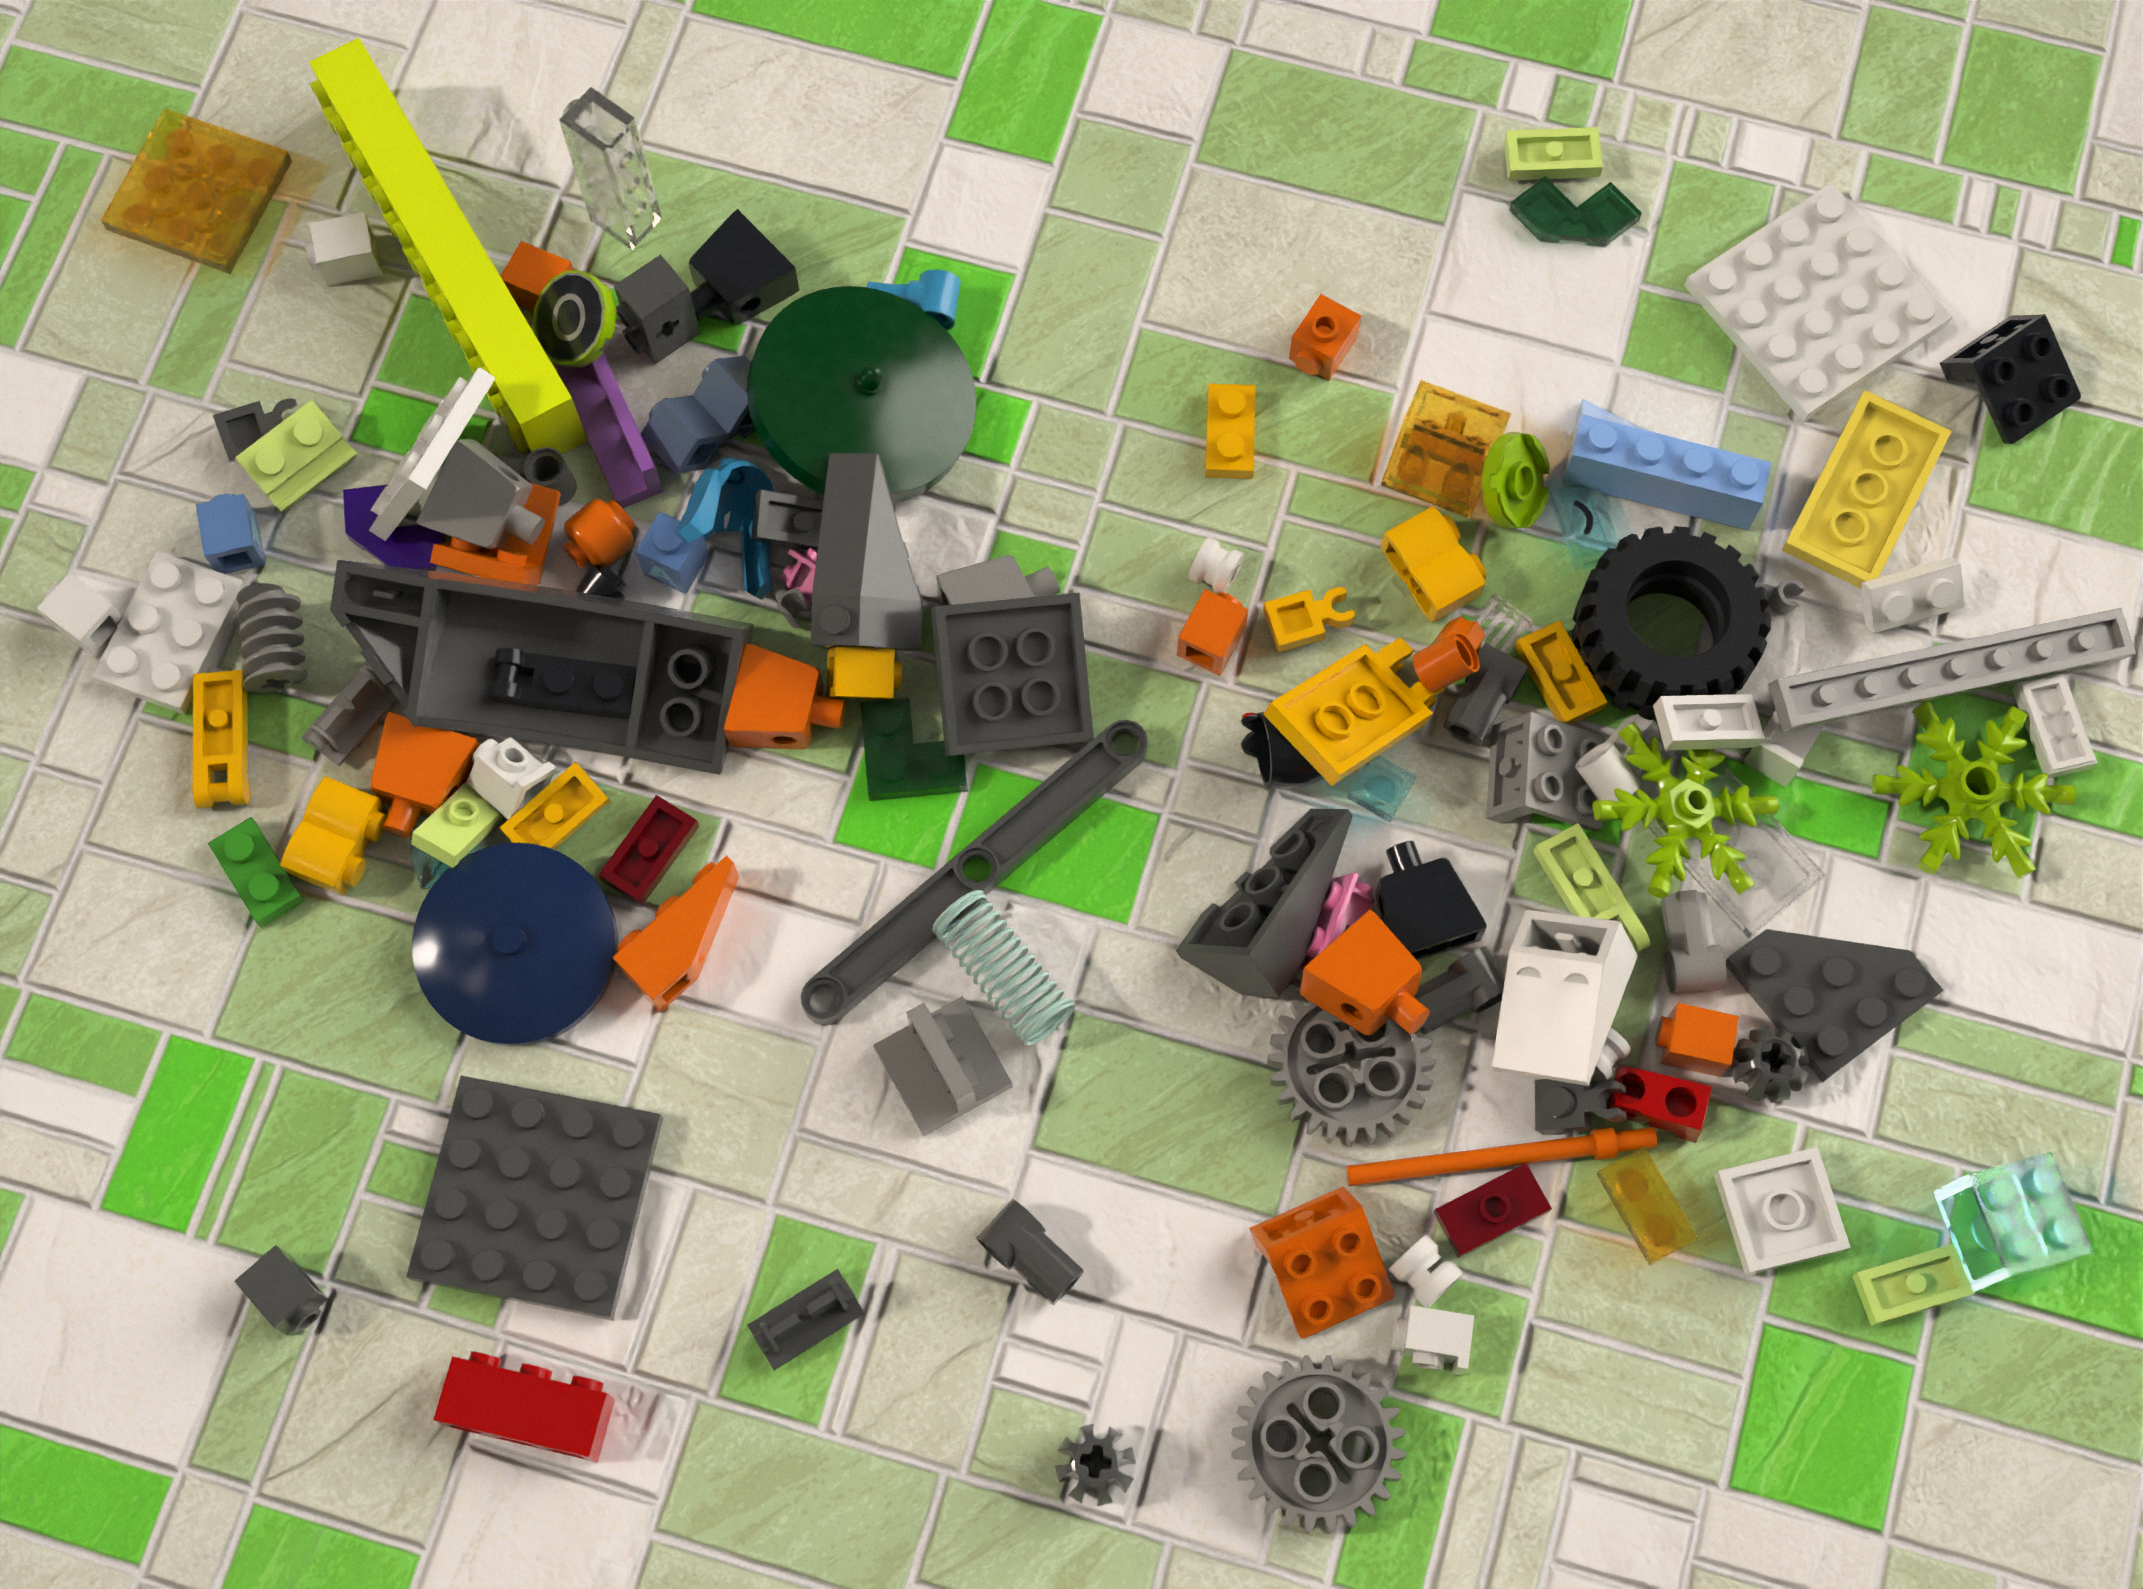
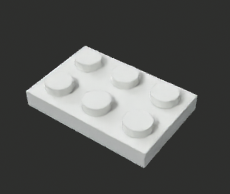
[91,550,247,715]

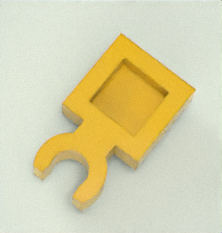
[1263,587,1355,653]

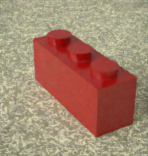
[433,1351,615,1463]

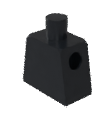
[688,209,799,325]
[1375,841,1487,961]

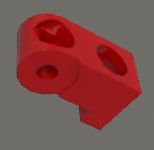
[1606,1067,1712,1143]

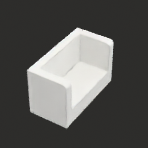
[1743,664,1825,788]

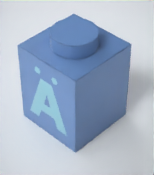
[195,494,266,574]
[635,512,709,594]

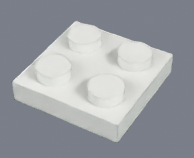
[1714,1147,1851,1276]

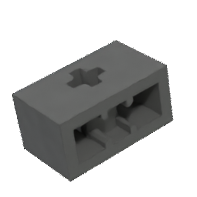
[614,254,700,364]

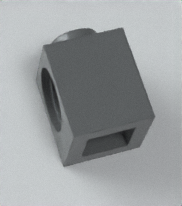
[234,1245,329,1336]

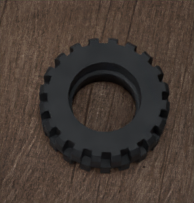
[1572,526,1771,720]

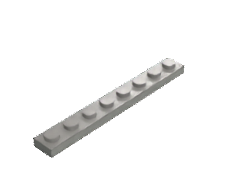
[1768,608,2136,732]

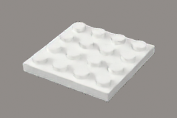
[1684,183,1952,423]

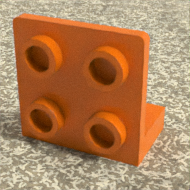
[430,482,561,585]
[1249,1186,1395,1339]

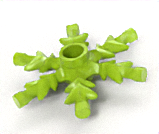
[1871,701,2076,879]
[1592,721,1779,898]

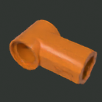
[1413,616,1486,693]

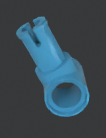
[866,269,961,330]

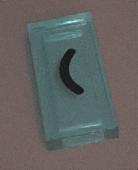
[1545,476,1619,571]

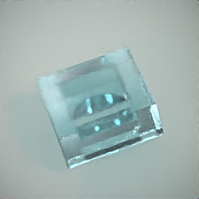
[1347,755,1417,823]

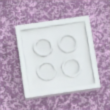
[369,367,495,541]

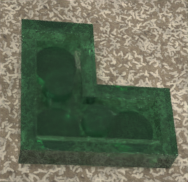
[860,698,968,801]

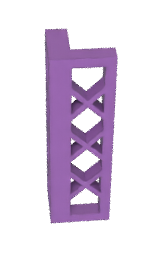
[552,349,663,508]

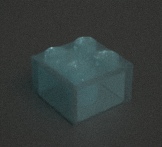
[1933,1152,2094,1292]

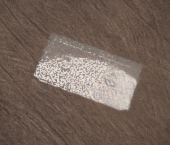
[1632,748,1827,939]

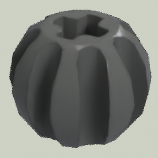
[1731,1026,1809,1104]
[1055,1423,1136,1506]

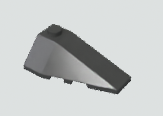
[810,453,923,651]
[1176,809,1353,998]

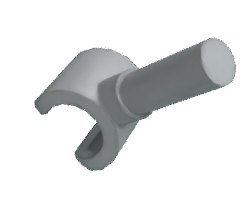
[770,576,812,628]
[1755,579,1804,614]

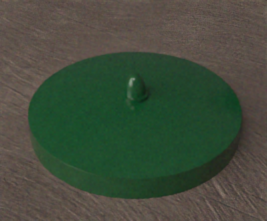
[747,286,976,503]

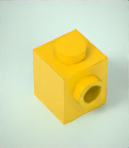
[826,646,902,700]

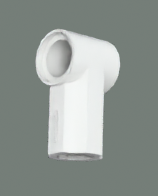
[1575,714,1661,801]

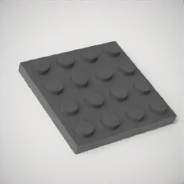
[406,1075,663,1321]

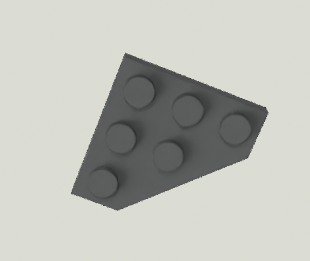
[1725,929,1943,1082]

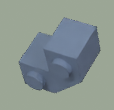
[641,355,756,474]

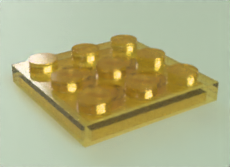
[100,108,292,274]

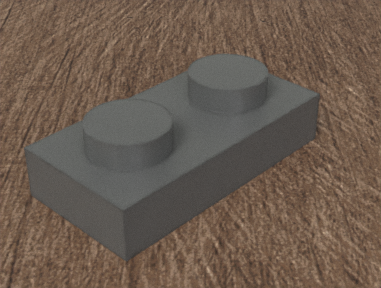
[751,489,824,550]

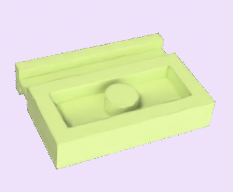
[235,399,357,514]

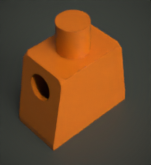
[724,643,847,749]
[371,712,480,838]
[1300,909,1430,1035]

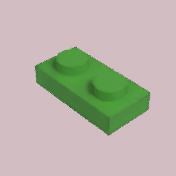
[208,817,305,928]

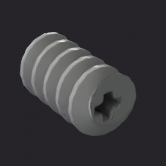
[236,583,307,693]

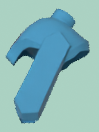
[674,458,774,600]

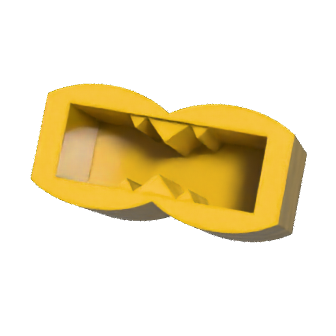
[1380,506,1487,623]
[280,776,387,896]

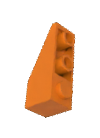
[612,855,739,1013]

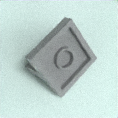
[873,996,1013,1137]

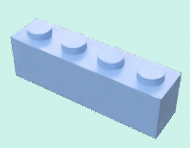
[1562,398,1772,531]

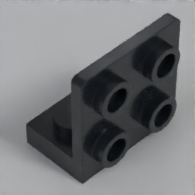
[1939,314,2081,444]

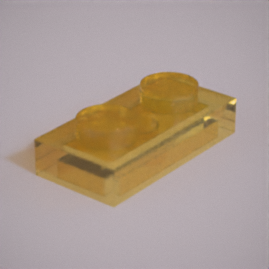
[1596,1146,1698,1266]

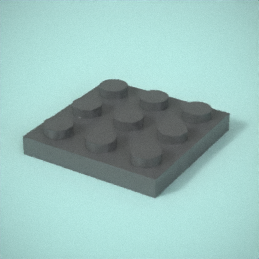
[931,593,1094,756]

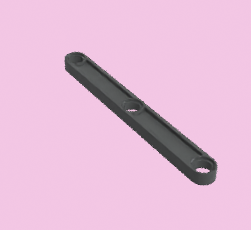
[801,720,1148,1025]

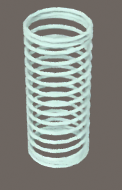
[932,890,1075,1045]

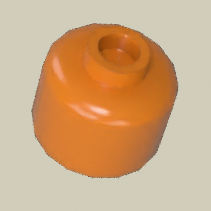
[563,499,636,570]

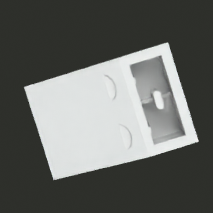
[1492,909,1638,1086]

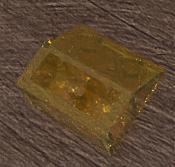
[1381,380,1511,519]

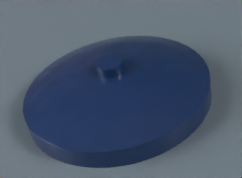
[412,843,618,1046]

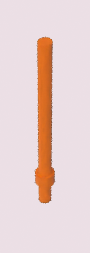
[1346,1127,1657,1186]

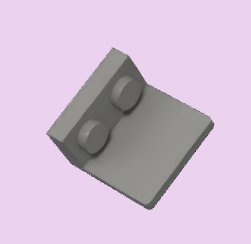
[1486,711,1606,832]

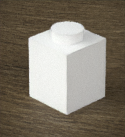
[305,212,383,286]
[36,572,123,659]

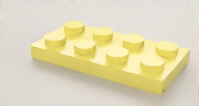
[1782,390,1952,589]

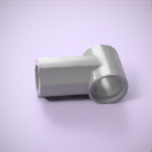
[1660,890,1727,994]

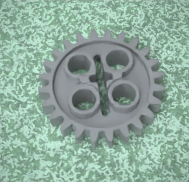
[1267,999,1436,1147]
[1231,1355,1406,1534]

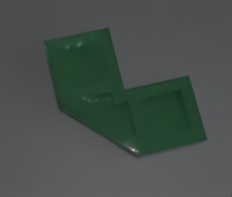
[1509,176,1642,247]

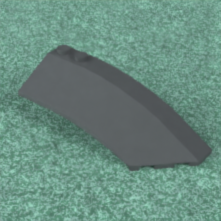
[330,560,754,775]

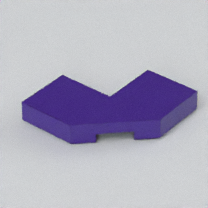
[343,484,447,571]

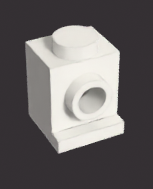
[467,737,556,819]
[1391,1305,1474,1376]

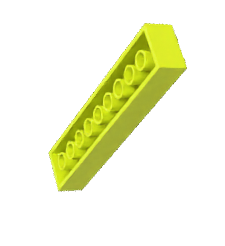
[309,38,588,454]

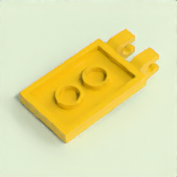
[1263,637,1446,786]

